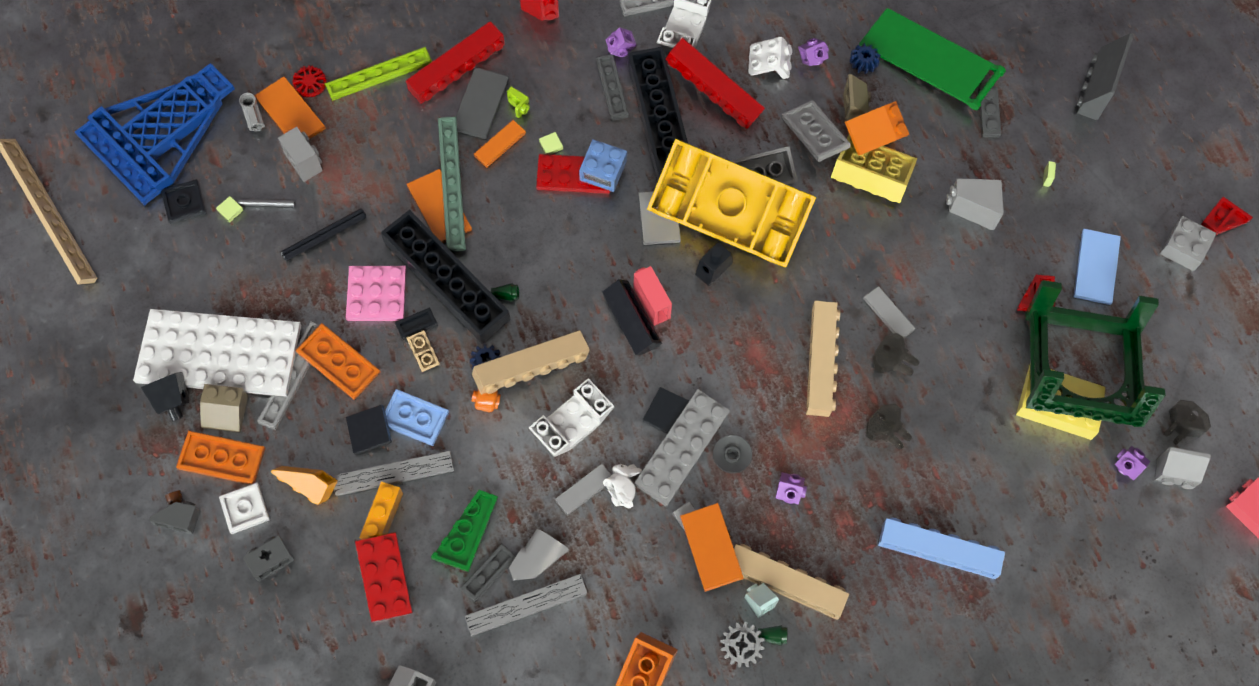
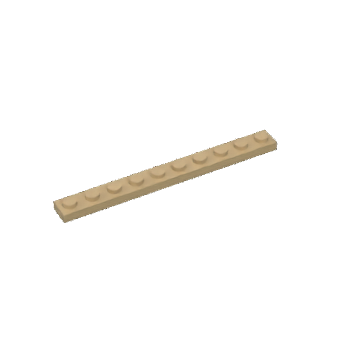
[0,139,97,284]

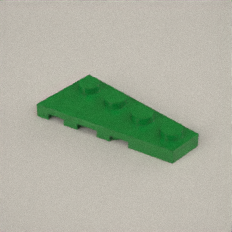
[431,490,498,572]

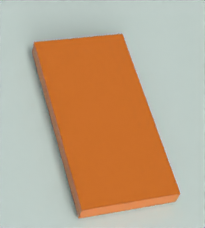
[254,77,326,140]
[407,169,472,244]
[295,323,380,400]
[176,430,265,485]
[680,503,744,592]

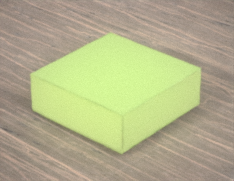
[539,132,563,155]
[1043,161,1056,187]
[216,196,244,222]

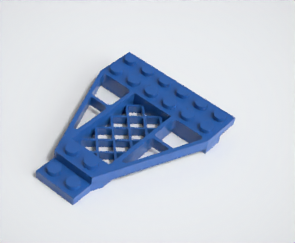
[75,63,235,206]

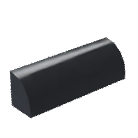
[602,279,662,355]

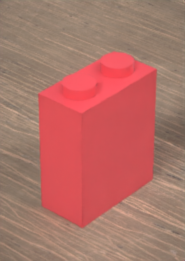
[633,266,672,326]
[1226,477,1259,539]

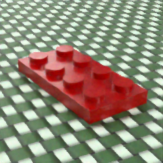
[536,154,610,194]
[355,532,413,622]

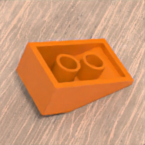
[845,101,909,156]
[615,632,678,686]

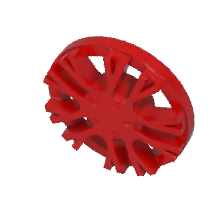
[292,65,327,97]

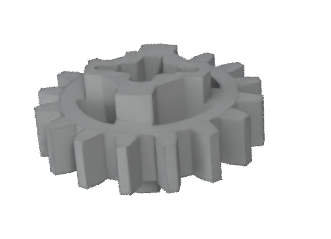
[720,622,766,668]

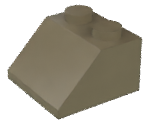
[843,74,872,122]
[200,384,248,433]

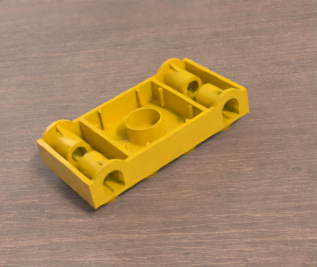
[647,139,816,267]

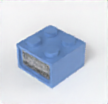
[579,139,627,192]

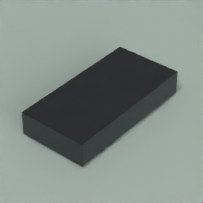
[395,307,438,340]

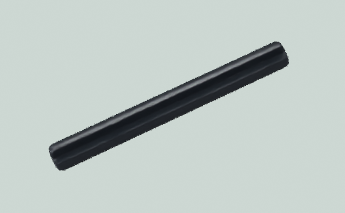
[281,208,366,261]

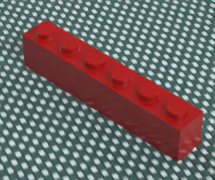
[406,21,505,104]
[665,38,765,129]

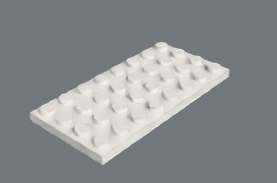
[133,309,301,397]

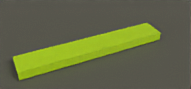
[325,47,432,101]

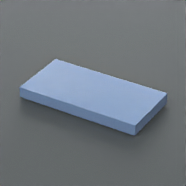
[1073,229,1121,305]

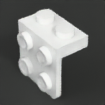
[748,37,792,79]

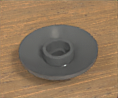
[713,435,752,473]

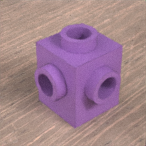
[605,28,637,58]
[798,38,829,66]
[1115,446,1150,481]
[775,472,807,504]

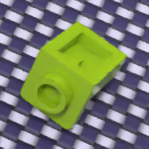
[507,86,530,118]

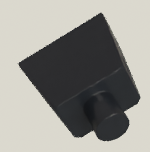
[695,243,733,286]
[141,372,189,422]

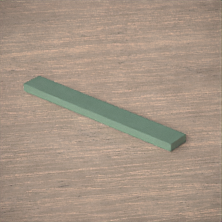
[438,116,466,252]

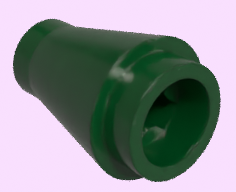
[491,283,519,302]
[758,625,788,646]

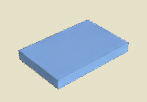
[385,389,449,446]

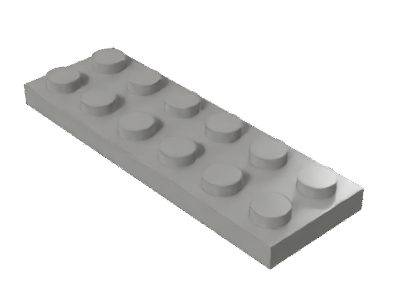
[634,389,730,507]

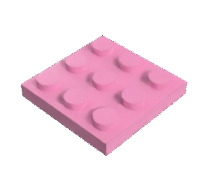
[346,266,407,321]

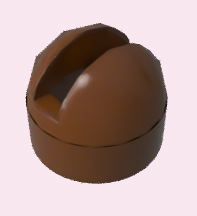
[165,490,183,505]

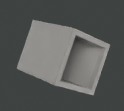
[946,179,1004,230]

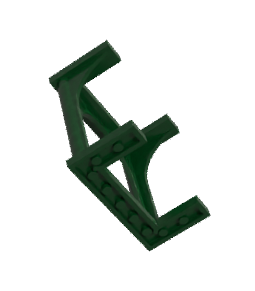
[1025,280,1166,427]

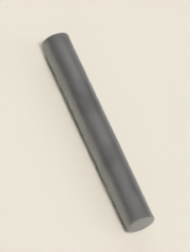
[238,198,296,207]

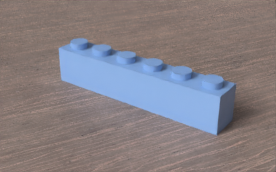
[878,518,1005,579]

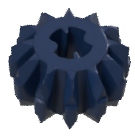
[849,43,880,75]
[470,344,501,370]

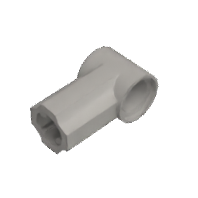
[239,93,265,132]

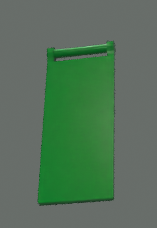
[859,8,1006,110]

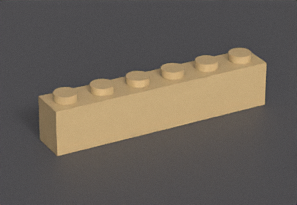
[806,301,840,417]
[472,330,590,395]
[734,544,849,620]

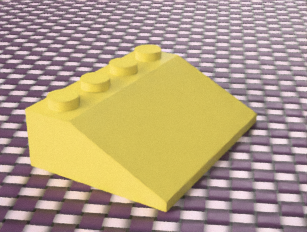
[831,134,918,203]
[1016,365,1105,440]

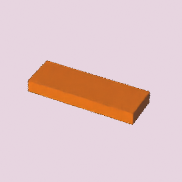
[474,120,526,168]

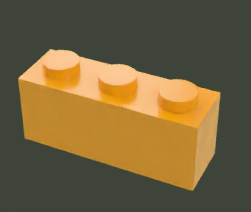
[359,482,403,540]

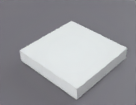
[219,482,270,534]

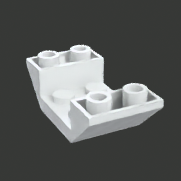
[657,0,712,48]
[529,378,614,457]

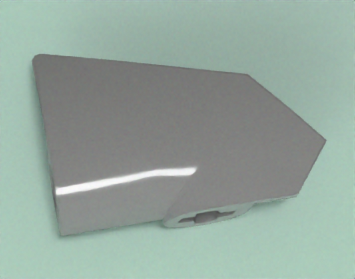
[509,529,569,581]

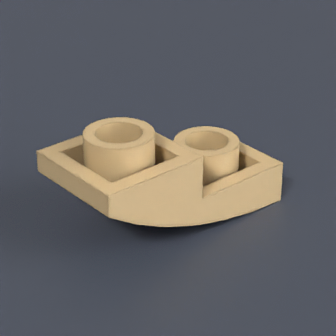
[406,330,440,372]

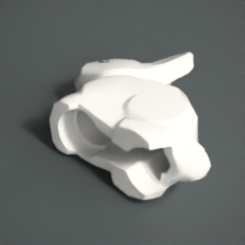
[603,464,642,508]

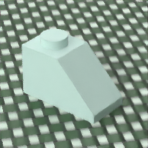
[744,583,779,618]

